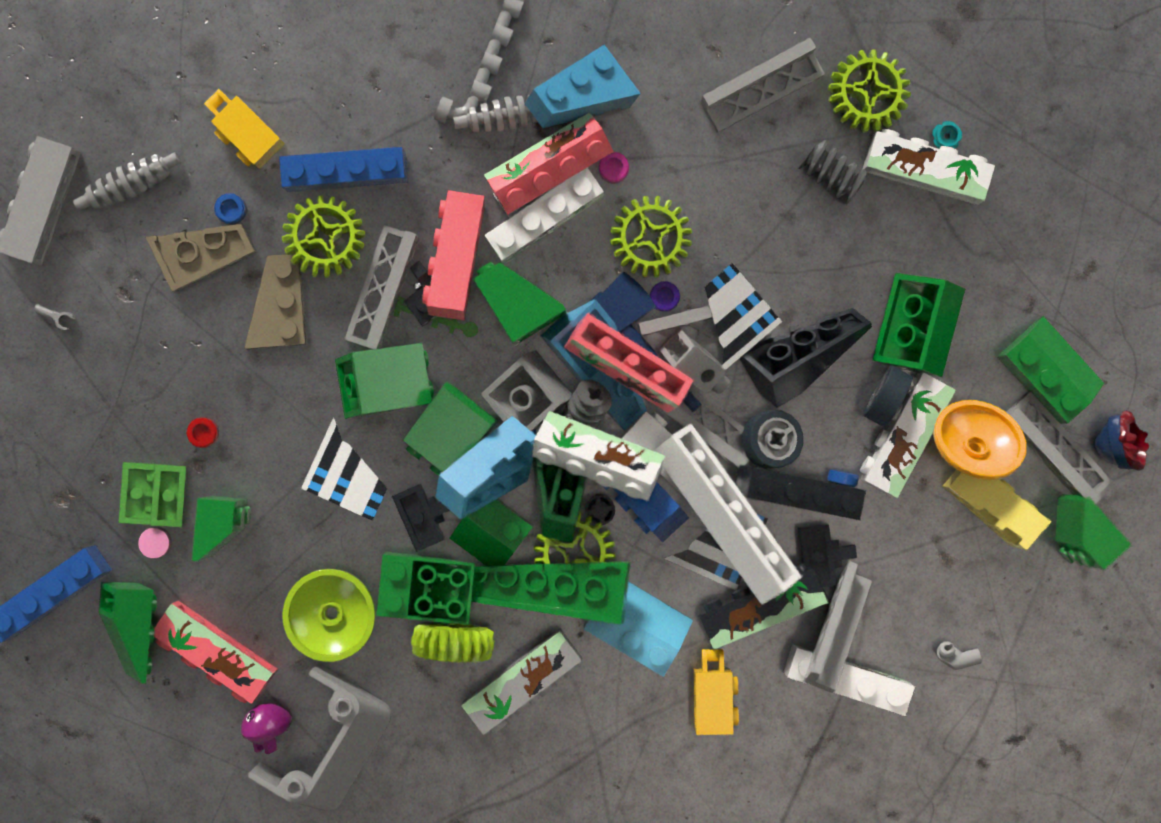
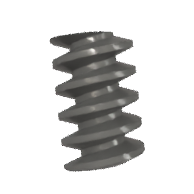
[798,140,867,205]
[561,380,612,429]

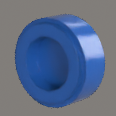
[214,193,247,225]
[827,469,859,487]

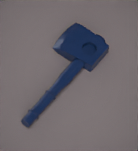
[591,272,702,412]

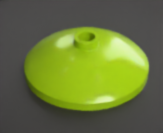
[282,569,376,662]

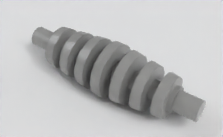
[453,95,538,133]
[73,152,181,211]

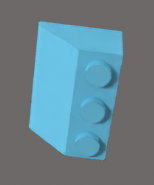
[584,581,693,677]

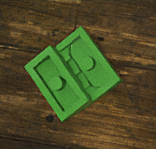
[118,462,186,527]

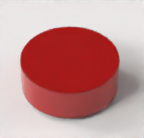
[187,418,219,448]

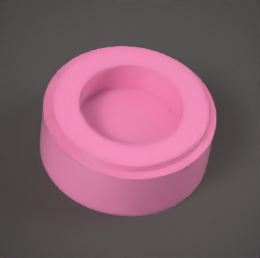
[138,527,171,558]

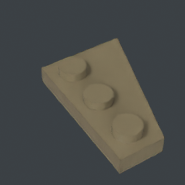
[244,253,307,349]

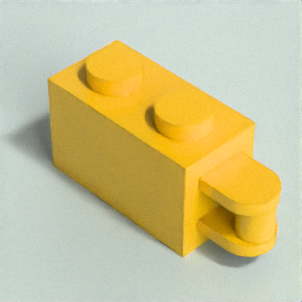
[204,89,285,169]
[693,649,739,735]

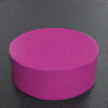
[599,152,629,184]

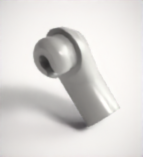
[937,641,982,670]

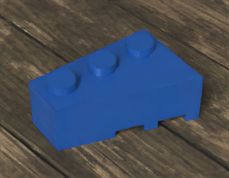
[603,482,689,542]

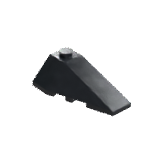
[739,308,872,408]

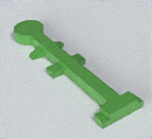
[393,296,478,338]

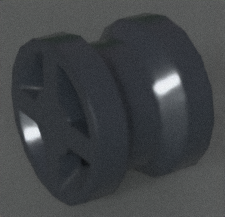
[585,494,615,525]

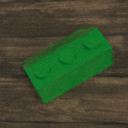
[873,273,966,377]
[997,316,1104,424]
[1055,494,1132,570]

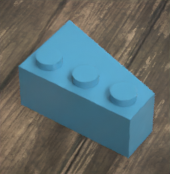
[525,44,641,128]
[436,416,536,519]

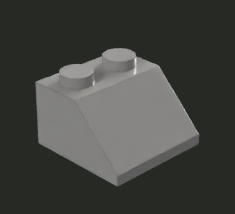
[481,350,573,432]

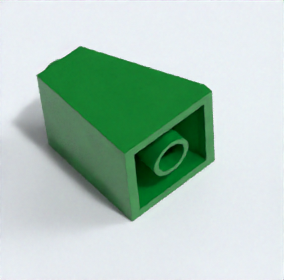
[474,262,567,346]
[335,343,434,419]
[403,382,498,476]

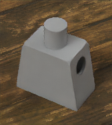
[659,327,730,394]

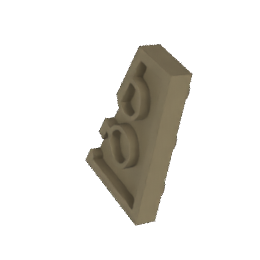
[146,224,256,292]

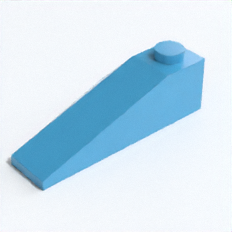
[540,299,647,430]

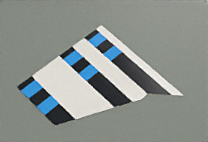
[704,263,782,370]
[301,417,387,521]
[664,513,768,590]

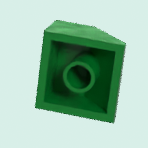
[192,496,251,561]
[449,498,534,566]

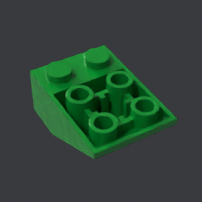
[376,552,475,625]
[98,582,157,683]

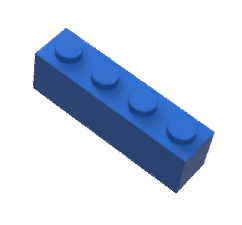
[279,147,408,192]
[0,545,112,643]

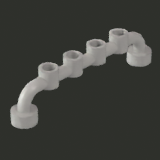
[434,0,524,123]

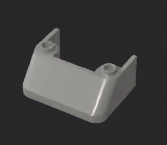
[247,663,391,811]

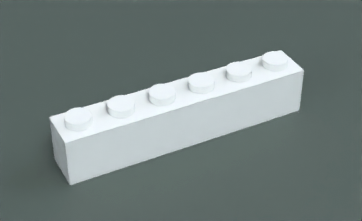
[653,423,802,604]

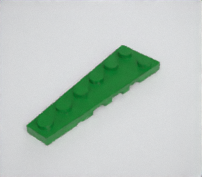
[471,561,630,625]

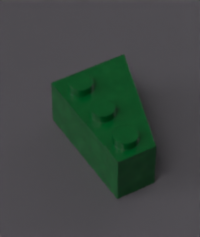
[532,434,587,543]

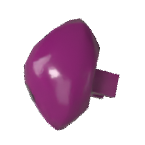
[241,703,292,755]

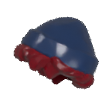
[1095,410,1149,471]

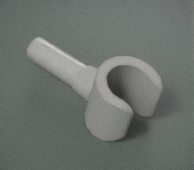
[34,304,75,330]

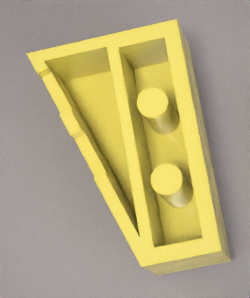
[943,470,1051,550]

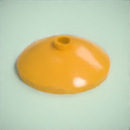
[933,400,1027,480]

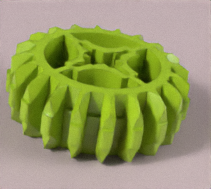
[828,49,911,133]
[282,195,365,278]
[610,196,692,278]
[533,511,616,564]
[411,622,495,663]

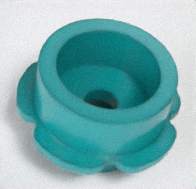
[932,121,962,149]

